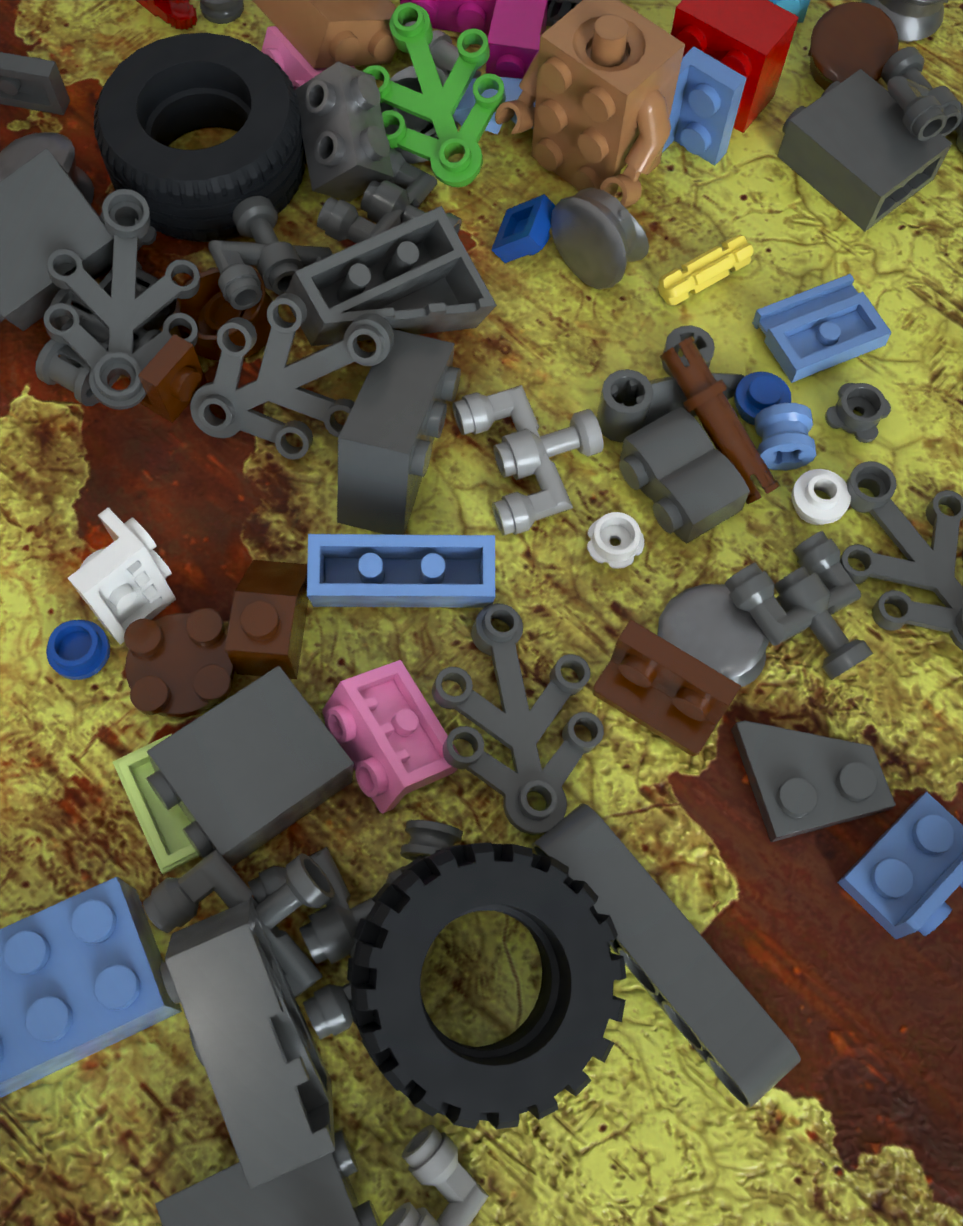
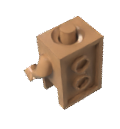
[495,0,685,208]

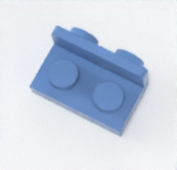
[662,46,746,166]
[837,791,963,939]

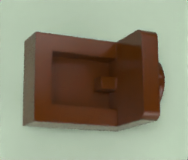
[138,334,207,423]

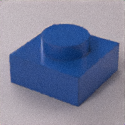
[491,194,555,263]

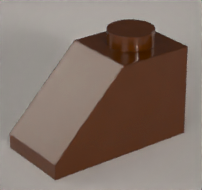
[224,560,309,679]

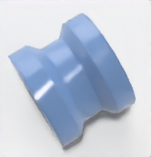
[755,403,816,471]

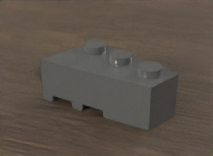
[286,206,497,346]
[337,329,461,535]
[160,899,335,1190]

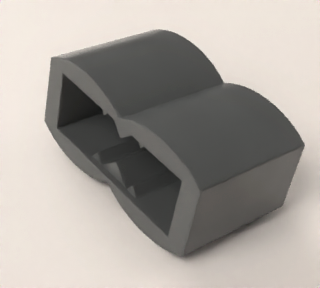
[619,406,750,544]

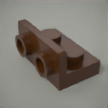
[592,620,741,756]

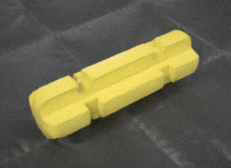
[657,235,754,306]

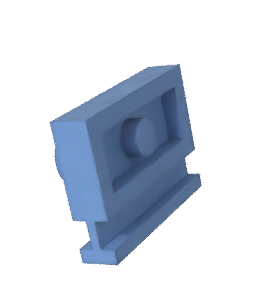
[752,274,892,383]

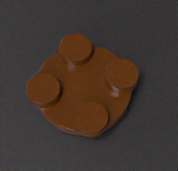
[124,608,235,718]

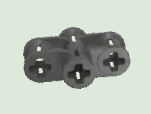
[35,261,178,406]

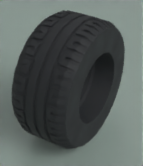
[93,33,306,242]

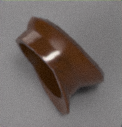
[808,1,899,90]
[175,267,273,361]

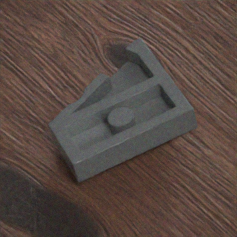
[731,720,896,842]

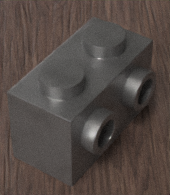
[295,61,394,202]

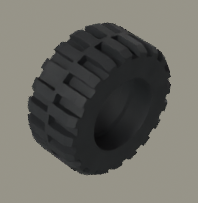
[347,842,626,1130]

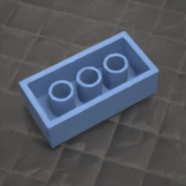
[0,877,182,1098]

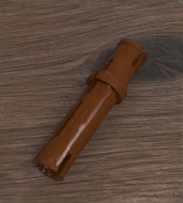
[660,336,780,504]

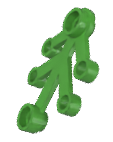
[362,2,506,187]

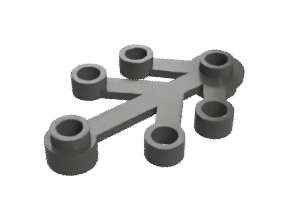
[43,189,200,410]
[190,293,394,460]
[840,461,963,651]
[432,603,604,835]

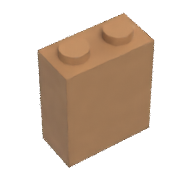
[252,0,405,69]

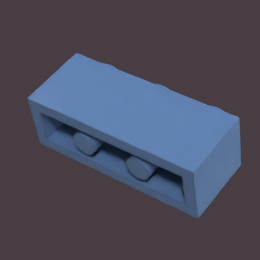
[307,534,495,608]

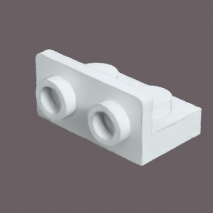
[68,507,176,645]

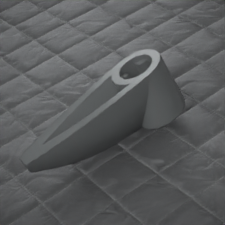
[596,369,744,443]

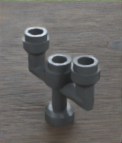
[881,47,963,154]
[317,147,462,243]
[208,196,333,310]
[725,531,873,680]
[248,847,404,1040]
[143,849,335,998]

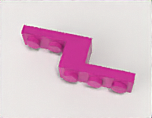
[400,0,548,79]

